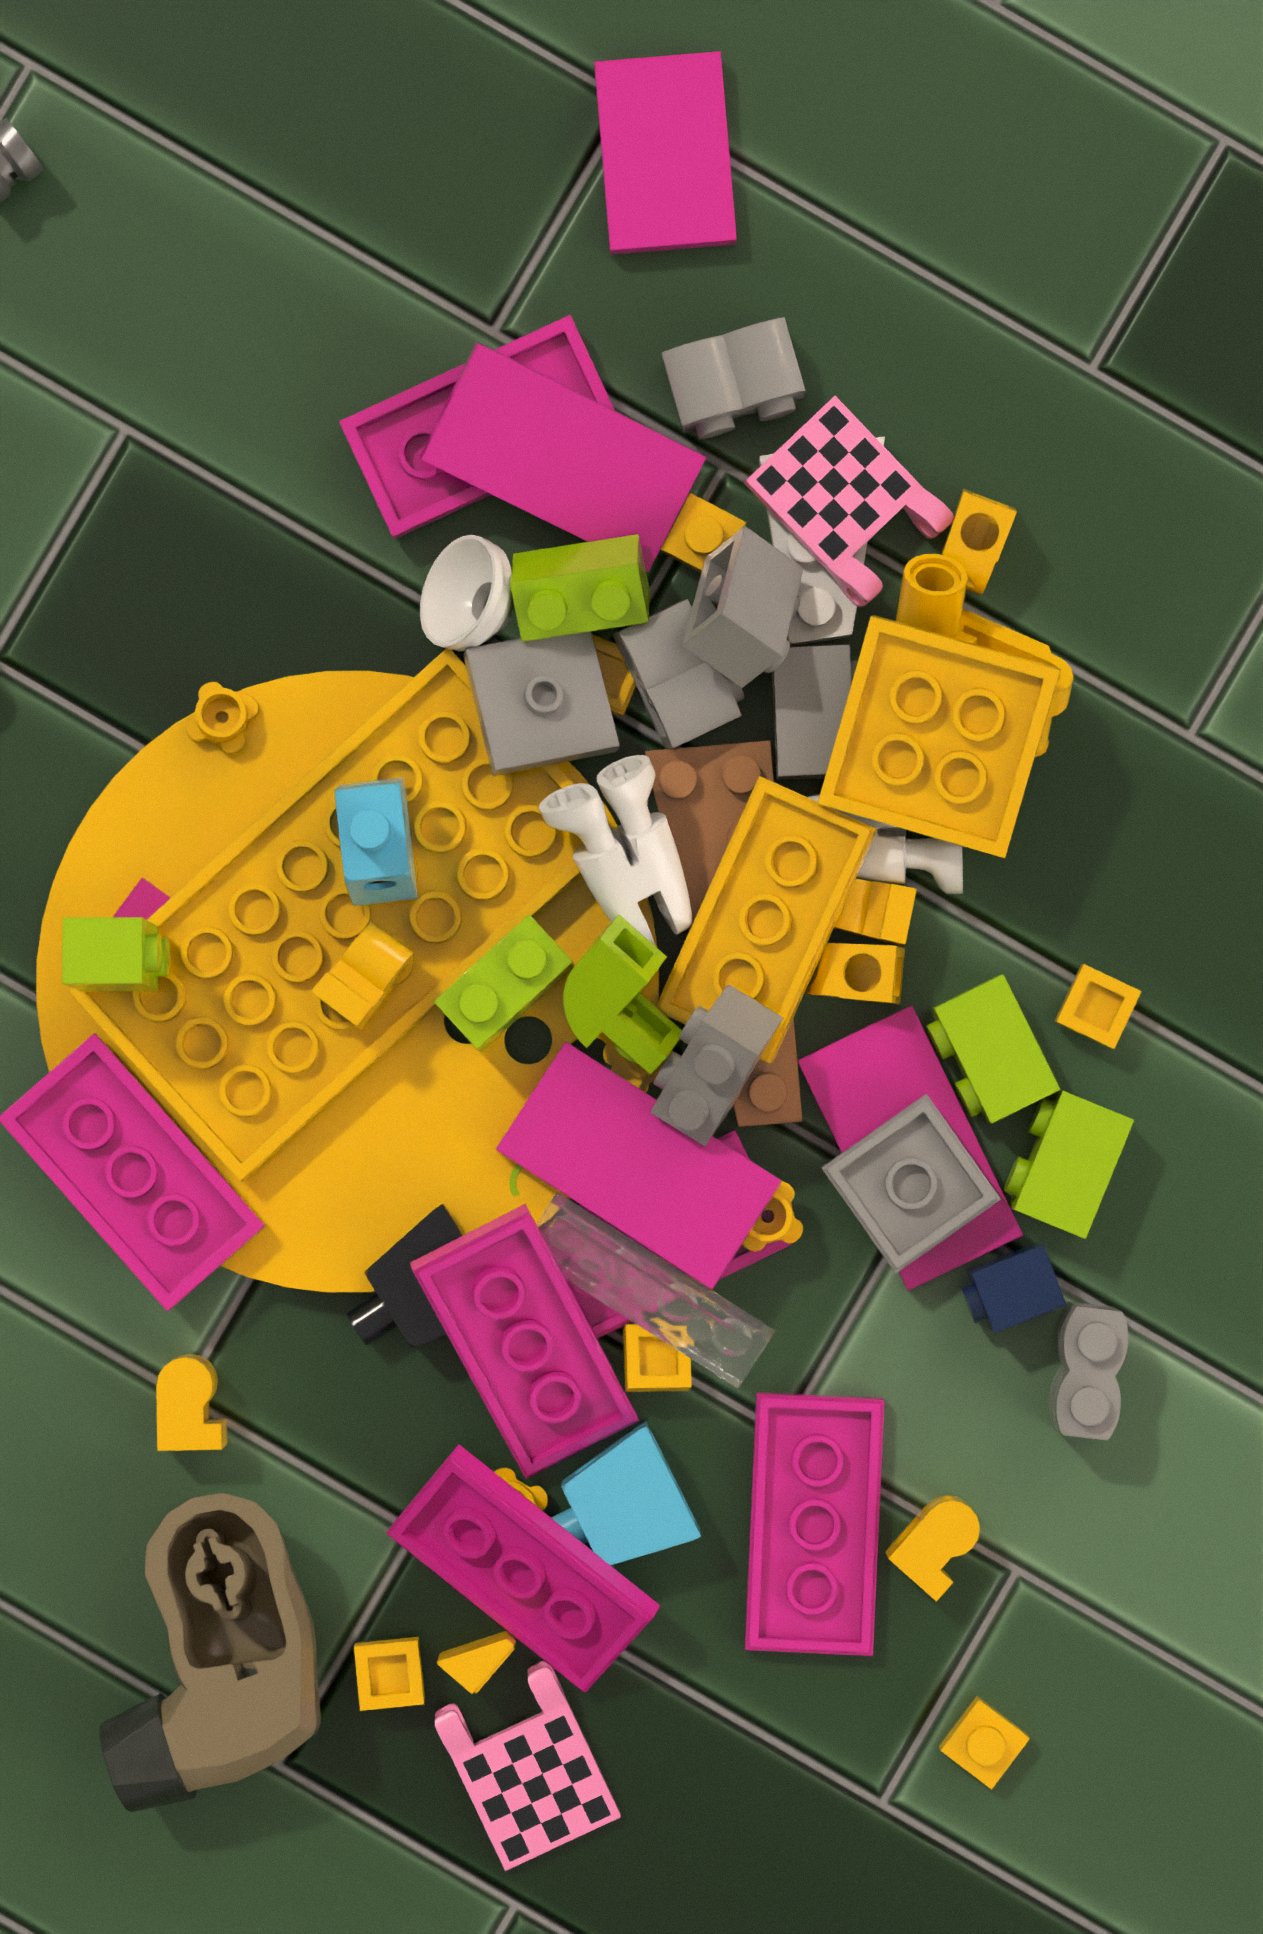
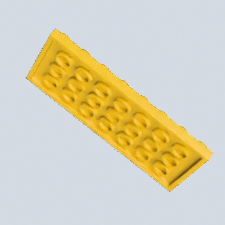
[68,649,615,1182]

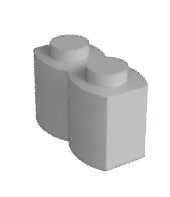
[662,317,806,439]
[612,599,744,749]
[1048,1302,1128,1441]

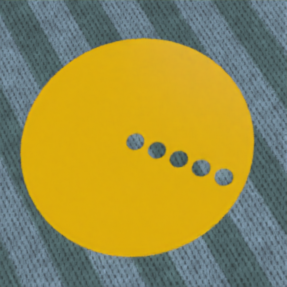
[36,671,659,1292]

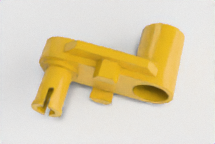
[896,554,1074,757]

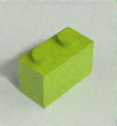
[510,534,650,642]
[433,914,574,1053]
[62,917,170,991]
[926,974,1061,1124]
[1004,1090,1134,1239]

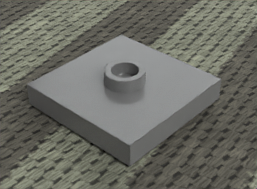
[463,631,620,776]
[821,1094,1001,1273]

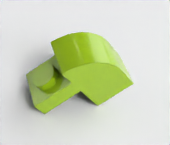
[563,914,682,1075]

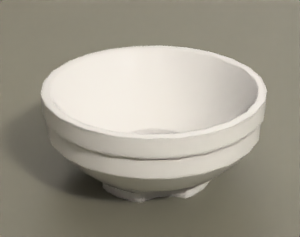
[420,535,514,652]

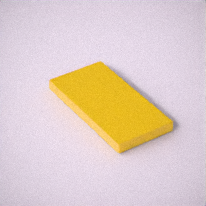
[656,776,878,1063]

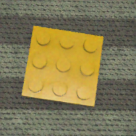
[817,615,1061,858]

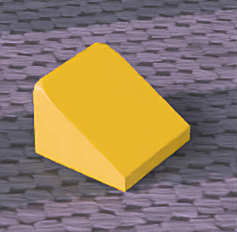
[437,1630,516,1694]

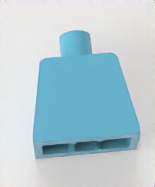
[335,777,418,906]
[551,1421,701,1565]

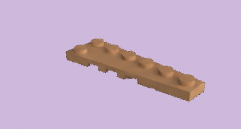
[645,741,802,1127]

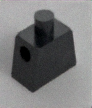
[347,1203,463,1348]

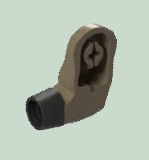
[100,1493,321,1812]

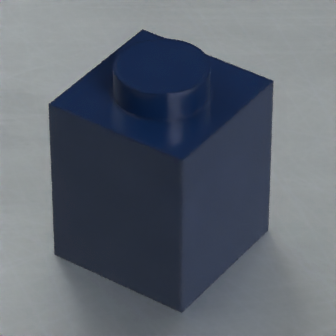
[961,1242,1066,1333]

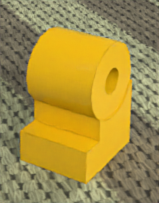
[941,489,1017,596]
[834,878,917,946]
[310,922,414,1029]
[805,943,905,1005]
[156,1354,227,1451]
[885,1495,980,1602]

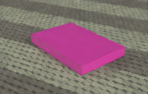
[594,51,737,255]

